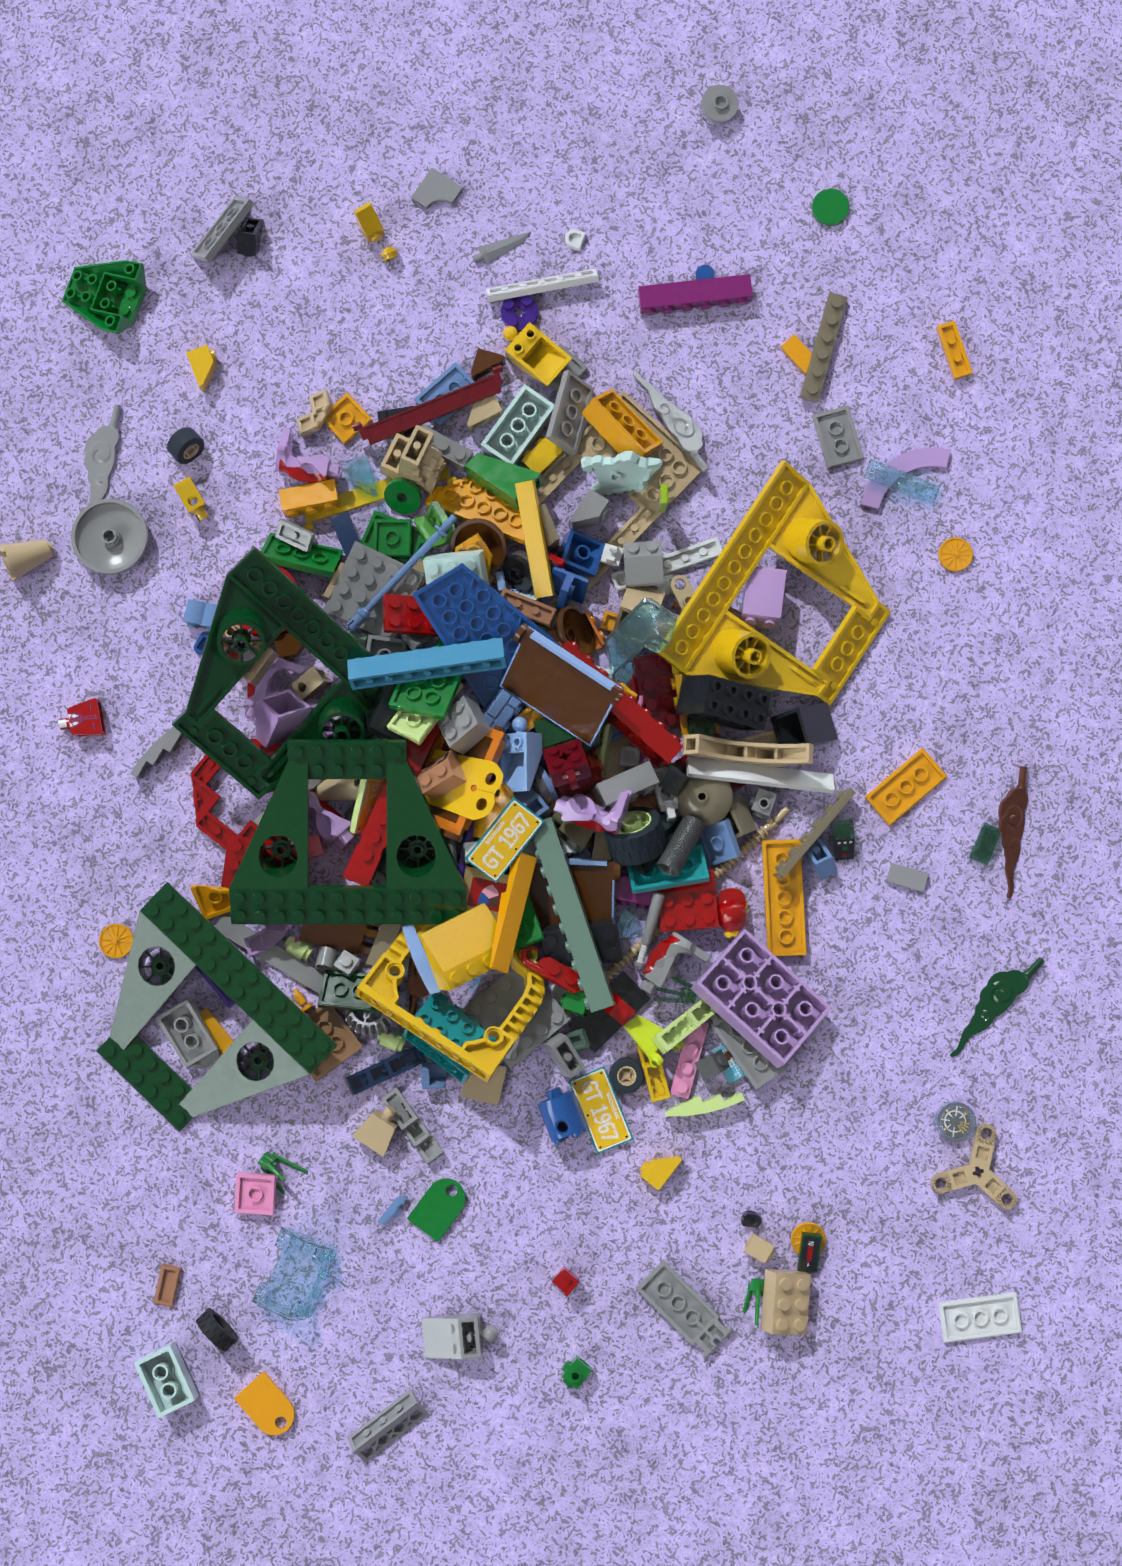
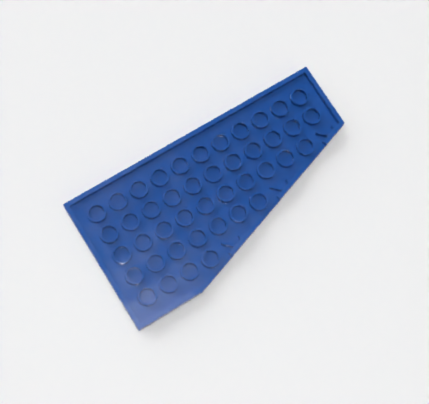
[412,563,624,790]

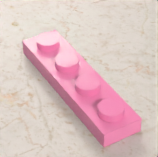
[670,1022,709,1099]

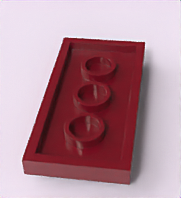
[631,653,681,730]

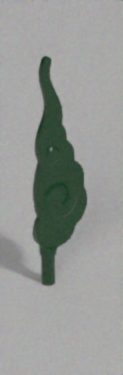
[950,957,1045,1057]

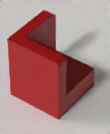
[552,1266,579,1297]

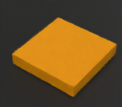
[324,392,373,445]

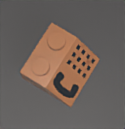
[417,749,466,800]

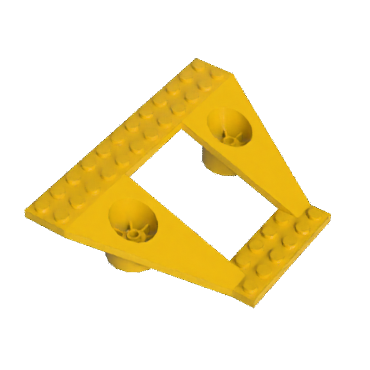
[656,460,891,706]

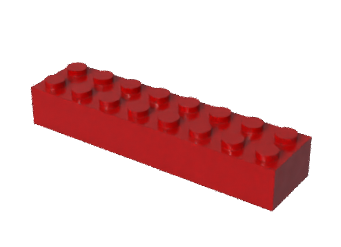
[560,640,684,767]

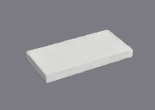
[938,1292,1022,1343]

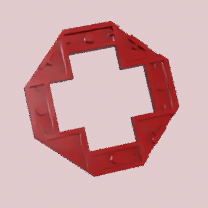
[191,739,281,850]

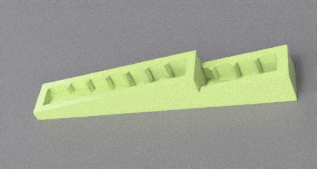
[651,999,716,1055]

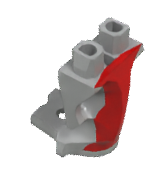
[639,931,711,994]

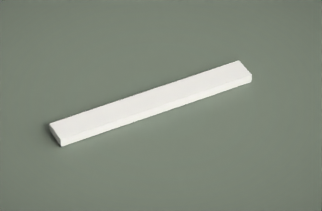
[686,757,835,794]

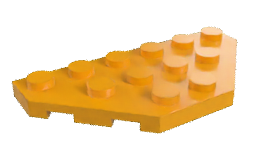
[425,477,525,545]

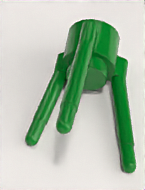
[257,1151,308,1194]
[742,1278,764,1326]

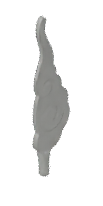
[633,369,709,473]
[84,404,121,504]

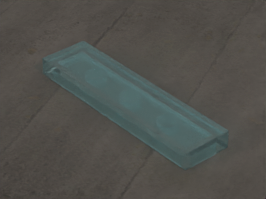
[864,459,940,505]

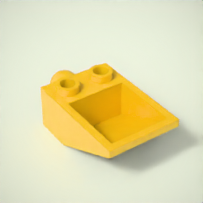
[503,322,572,387]

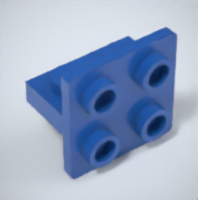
[551,566,590,612]

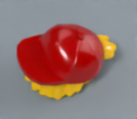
[717,888,749,938]

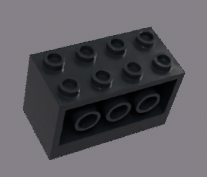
[676,674,771,731]

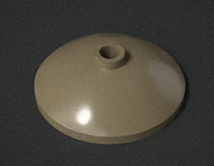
[677,774,733,826]

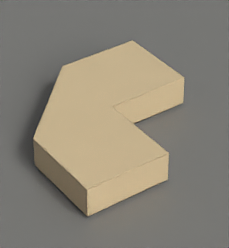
[296,389,332,438]

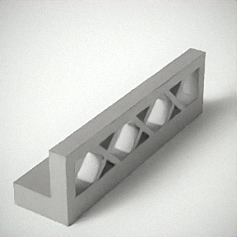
[347,1389,429,1463]

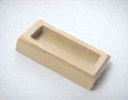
[321,562,344,599]

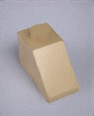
[467,395,503,432]

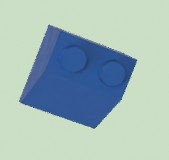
[557,528,605,577]

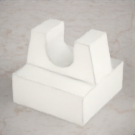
[600,543,624,568]

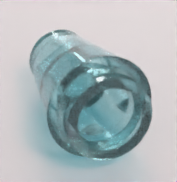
[619,909,639,939]

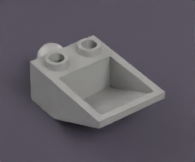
[421,1312,498,1359]

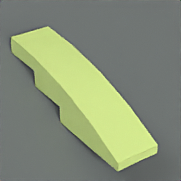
[664,1092,745,1116]

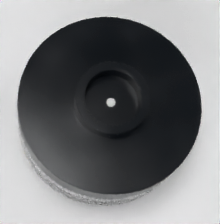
[502,550,533,591]

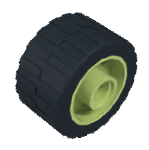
[604,806,667,866]

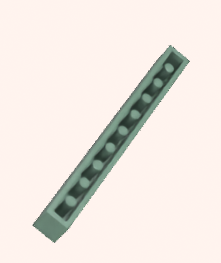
[531,817,616,1013]

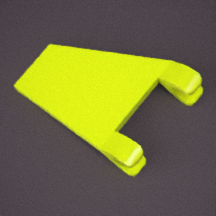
[624,1015,684,1068]

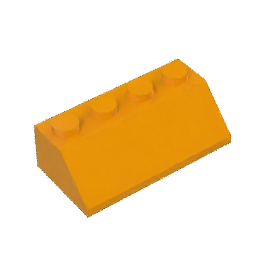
[581,388,663,458]

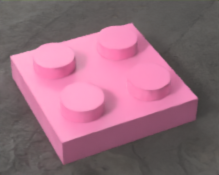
[234,1172,277,1215]

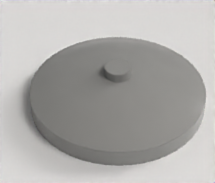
[71,499,149,575]

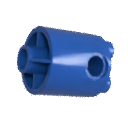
[537,1087,587,1145]

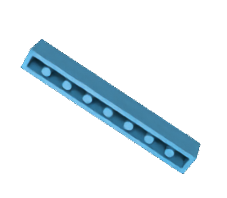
[347,638,507,690]

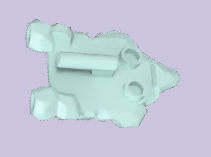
[581,451,662,496]

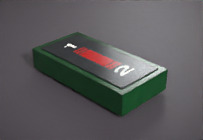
[797,1232,822,1273]

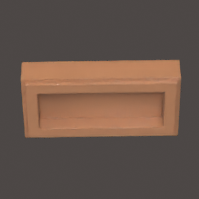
[153,1263,182,1307]

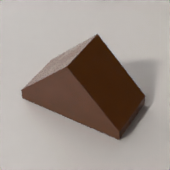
[471,348,506,381]

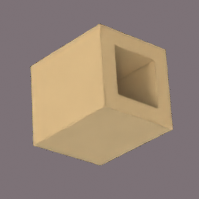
[743,1232,775,1263]

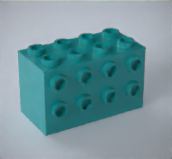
[402,993,497,1085]

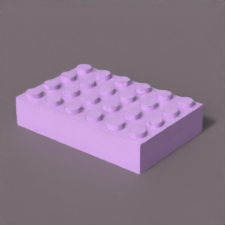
[690,929,832,1069]

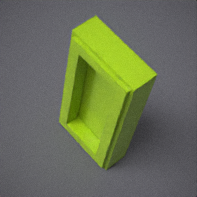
[659,484,668,512]

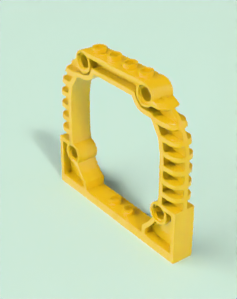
[356,924,545,1083]

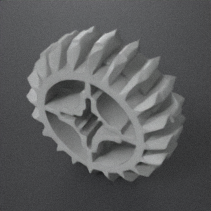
[344,1010,393,1038]

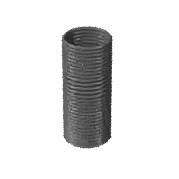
[657,815,705,876]

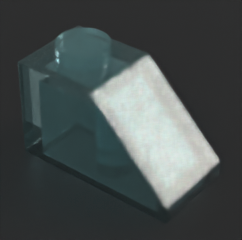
[343,455,378,497]

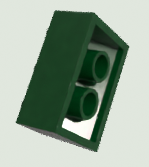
[533,717,602,752]

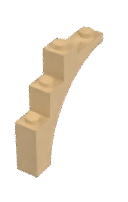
[682,734,814,767]

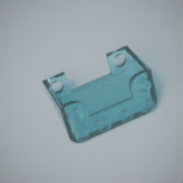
[252,1227,337,1321]

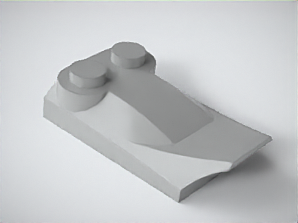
[156,998,220,1069]

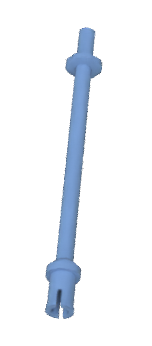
[346,514,457,632]

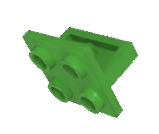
[414,501,458,549]

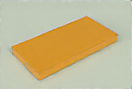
[864,747,948,826]

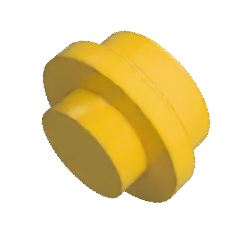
[380,246,398,262]

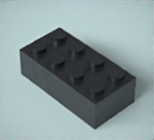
[542,917,624,967]

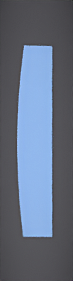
[402,924,441,995]

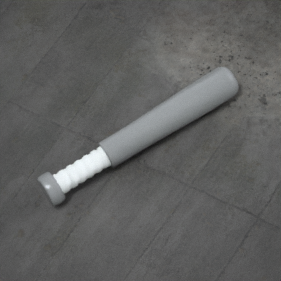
[634,892,665,968]

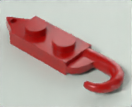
[521,946,584,994]

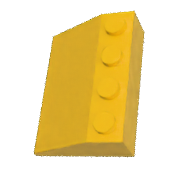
[419,903,515,991]

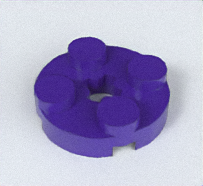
[501,295,538,332]

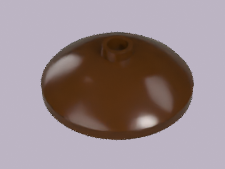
[451,518,507,573]
[556,605,595,657]

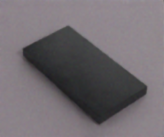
[568,971,650,1053]

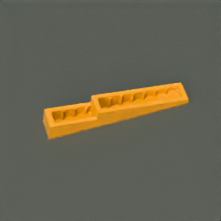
[489,852,537,974]

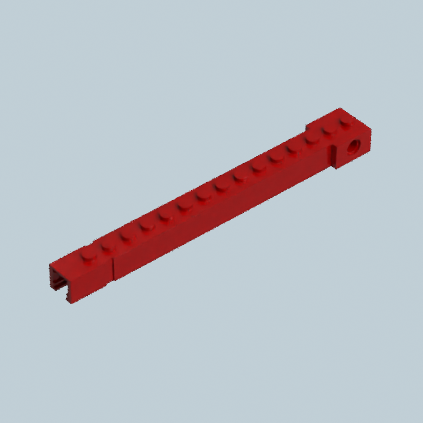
[342,676,465,885]

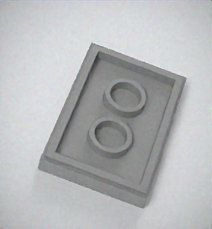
[812,405,864,470]

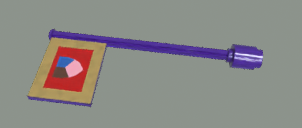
[458,820,509,921]

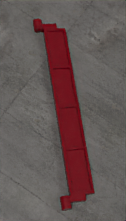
[352,364,503,445]

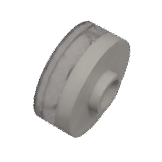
[699,85,739,127]

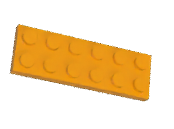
[761,839,807,956]

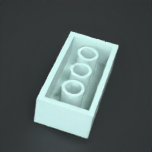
[481,384,554,465]

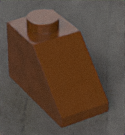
[274,632,305,662]

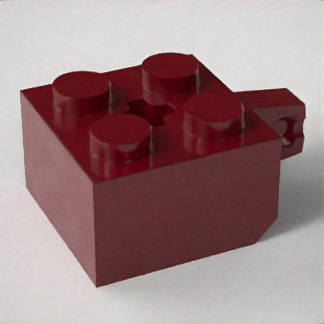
[542,739,592,790]

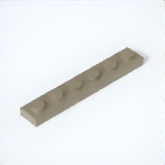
[799,292,848,403]
[773,788,856,880]

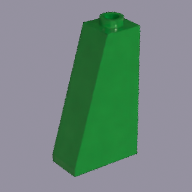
[465,453,543,510]

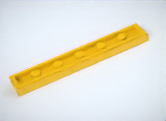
[515,480,555,598]

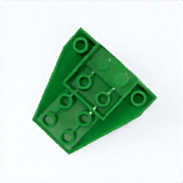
[62,260,147,334]

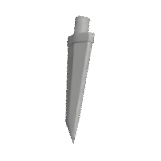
[472,231,531,265]

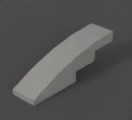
[130,727,184,779]
[381,1087,445,1165]

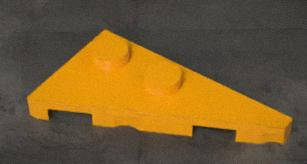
[190,884,230,919]

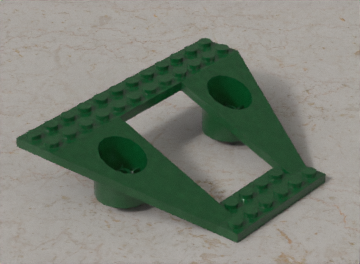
[172,546,383,800]
[229,739,467,924]
[97,882,338,1132]

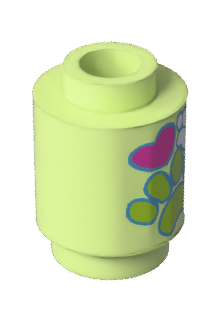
[284,935,314,961]
[377,1027,406,1052]

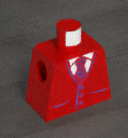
[58,698,106,737]

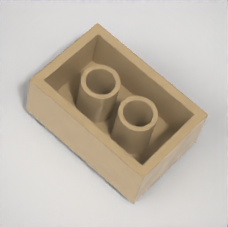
[760,1269,811,1335]

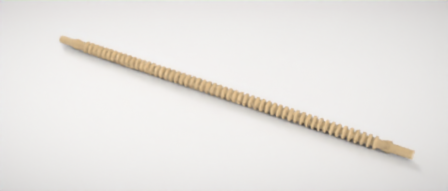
[537,806,790,1049]

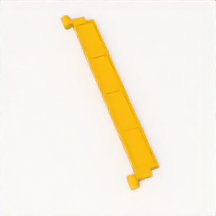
[303,466,456,531]

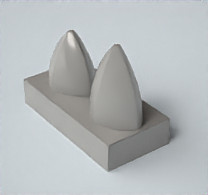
[275,519,316,552]

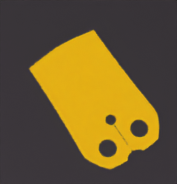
[424,749,504,820]

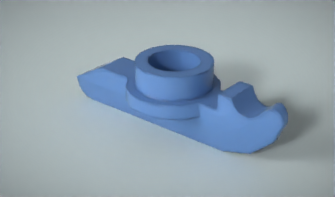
[378,1195,408,1225]

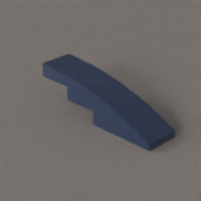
[331,511,362,558]
[345,1046,426,1096]

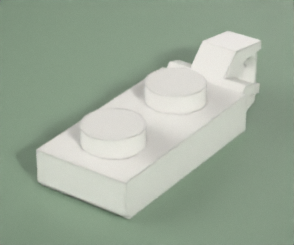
[654,766,678,822]

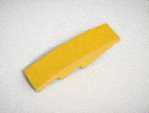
[636,1019,671,1102]

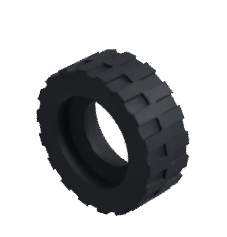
[196,1308,238,1352]

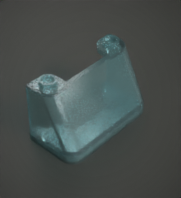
[605,598,677,686]

